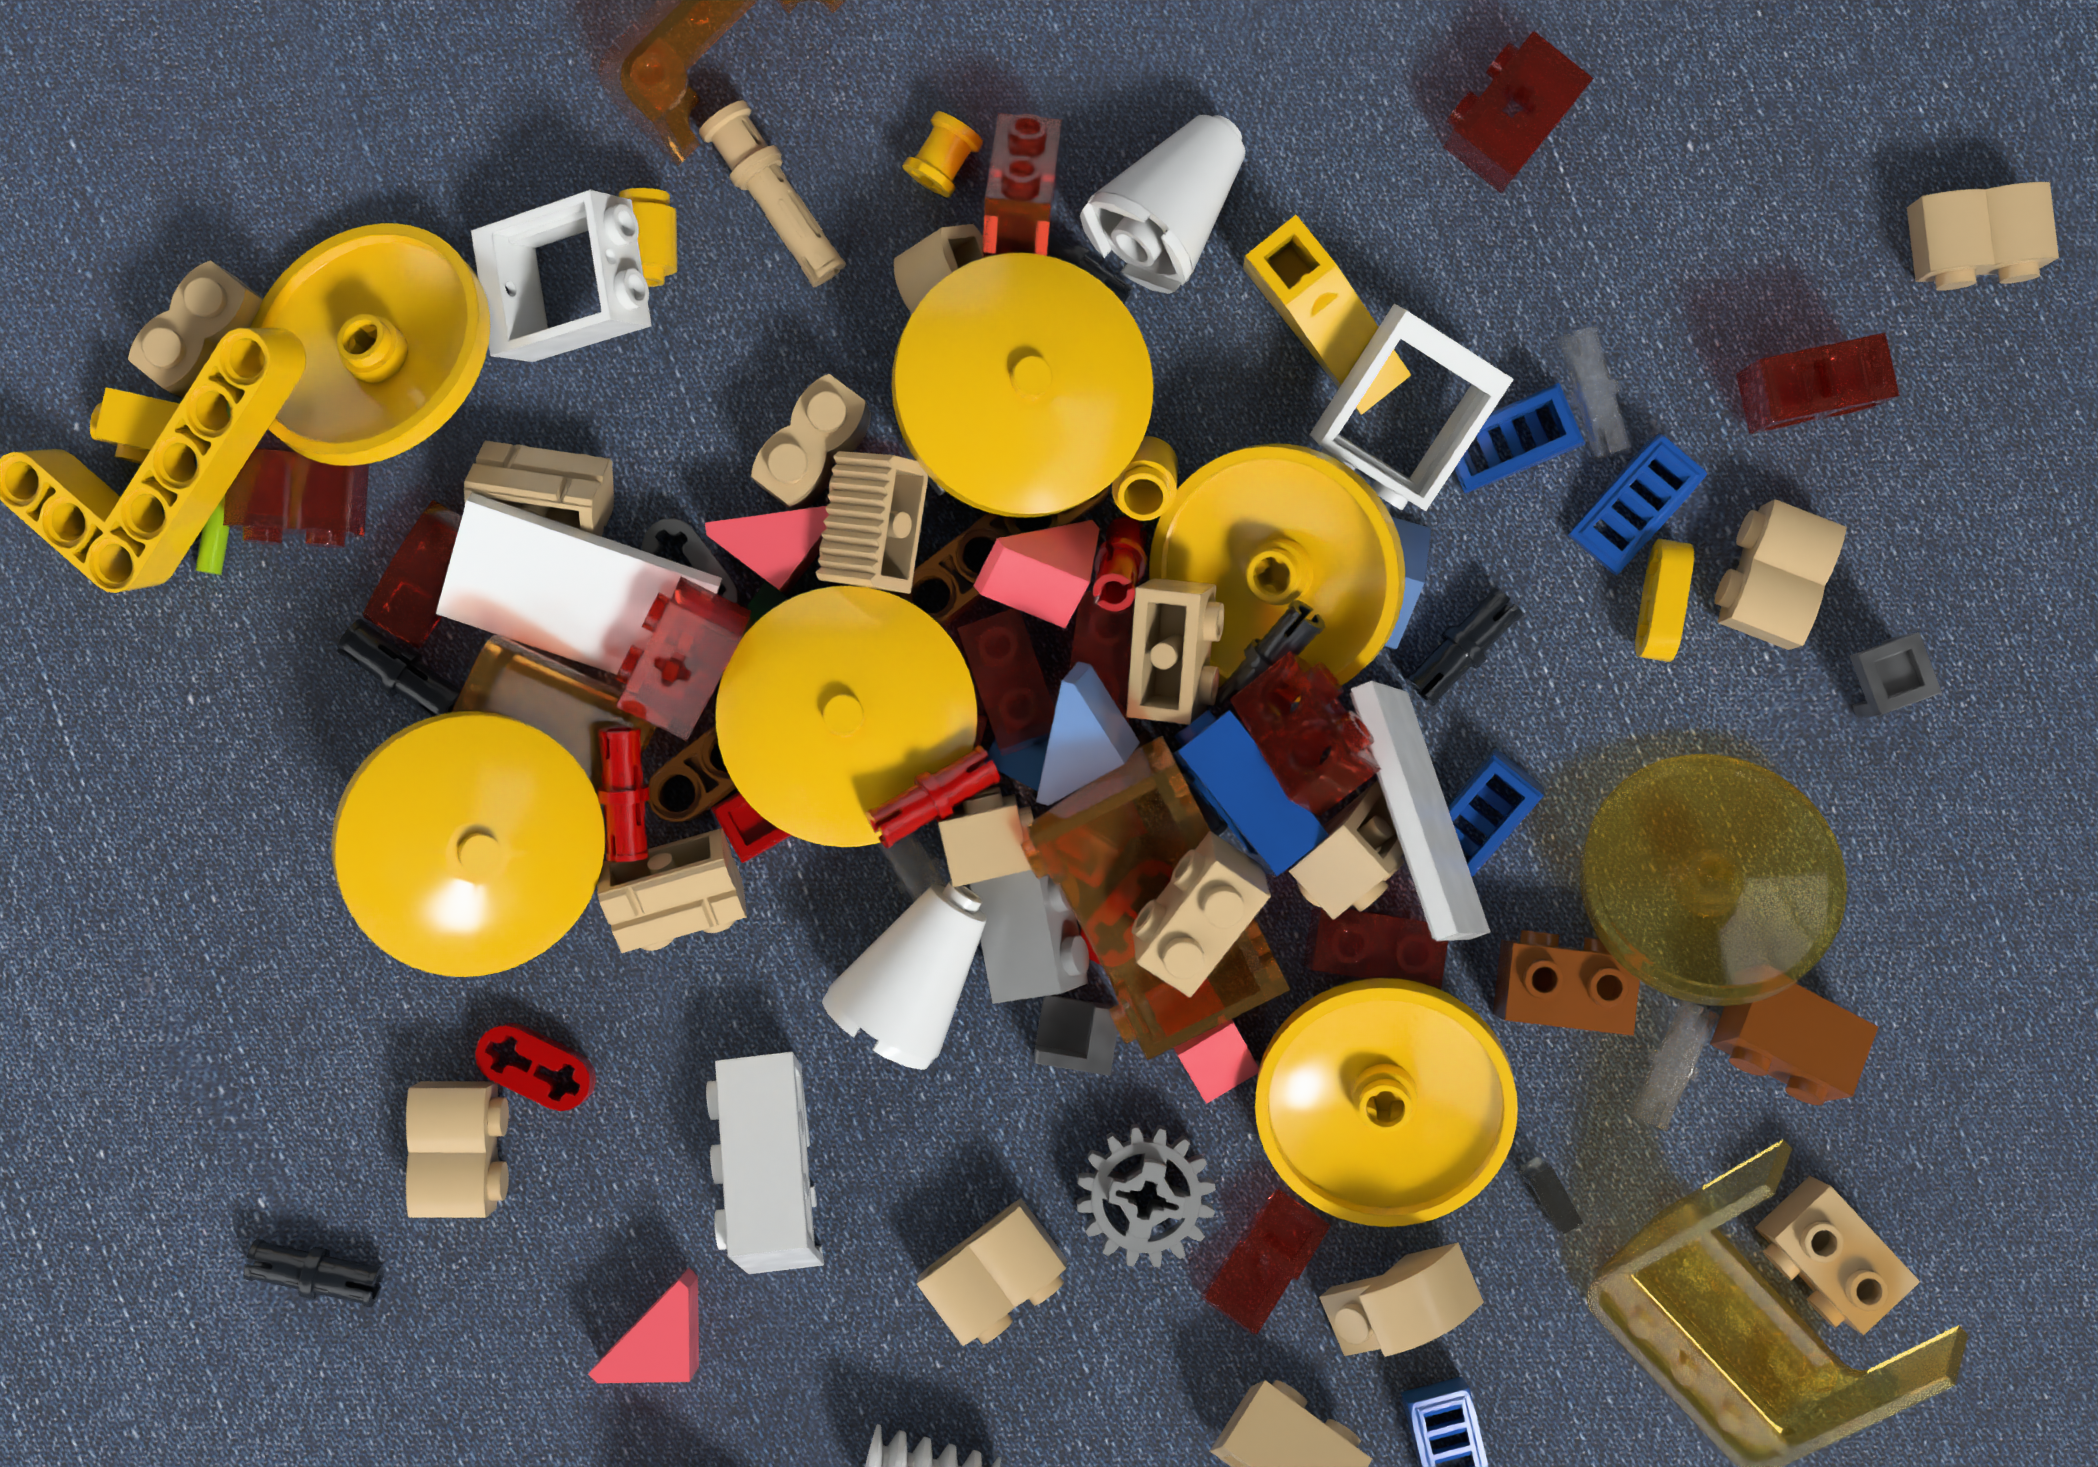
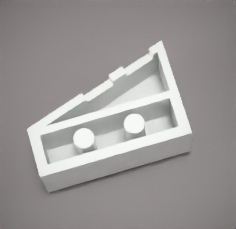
[706,1052,824,1274]

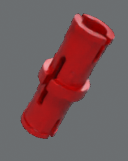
[1093,516,1147,612]
[597,726,650,862]
[866,745,1000,849]

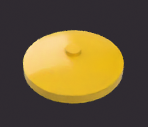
[250,223,490,466]
[891,253,1153,518]
[1149,443,1405,703]
[716,586,978,847]
[331,711,605,977]
[1255,978,1518,1227]

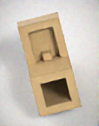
[1319,1243,1484,1357]

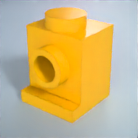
[90,387,195,464]

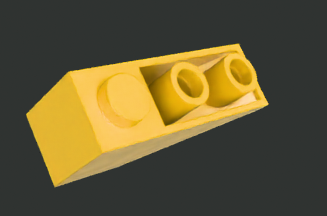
[1243,215,1411,415]

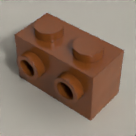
[1492,930,1642,1036]
[1710,968,1878,1105]

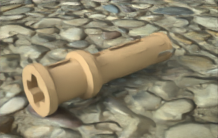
[699,100,846,287]

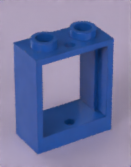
[1171,710,1329,876]

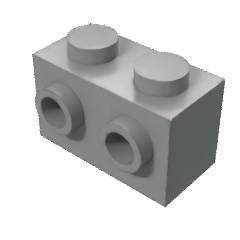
[970,857,1089,1004]

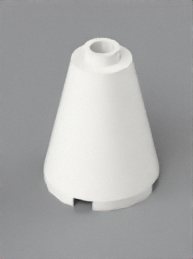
[1080,115,1245,294]
[822,881,987,1070]

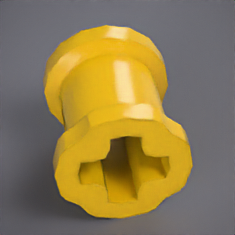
[902,111,983,198]

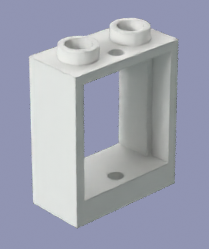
[471,190,651,362]
[1309,304,1514,511]

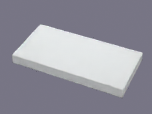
[436,492,722,697]
[1350,681,1491,941]

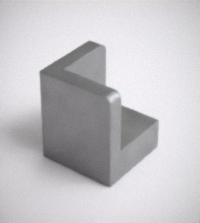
[1850,632,1942,718]
[1033,995,1121,1076]

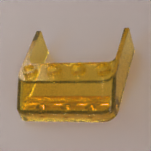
[1586,1139,1968,1467]

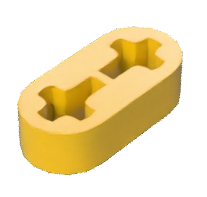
[1635,538,1694,662]

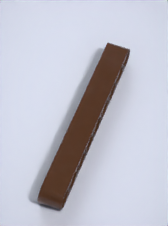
[648,484,1111,822]

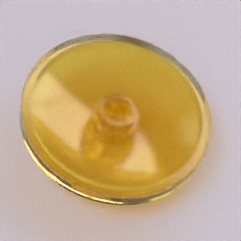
[1579,754,1847,1006]

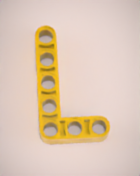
[0,328,306,593]

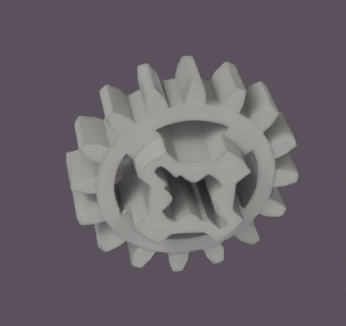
[1076,1124,1216,1268]

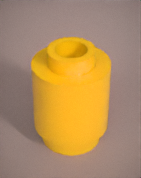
[618,188,677,287]
[1112,436,1178,521]

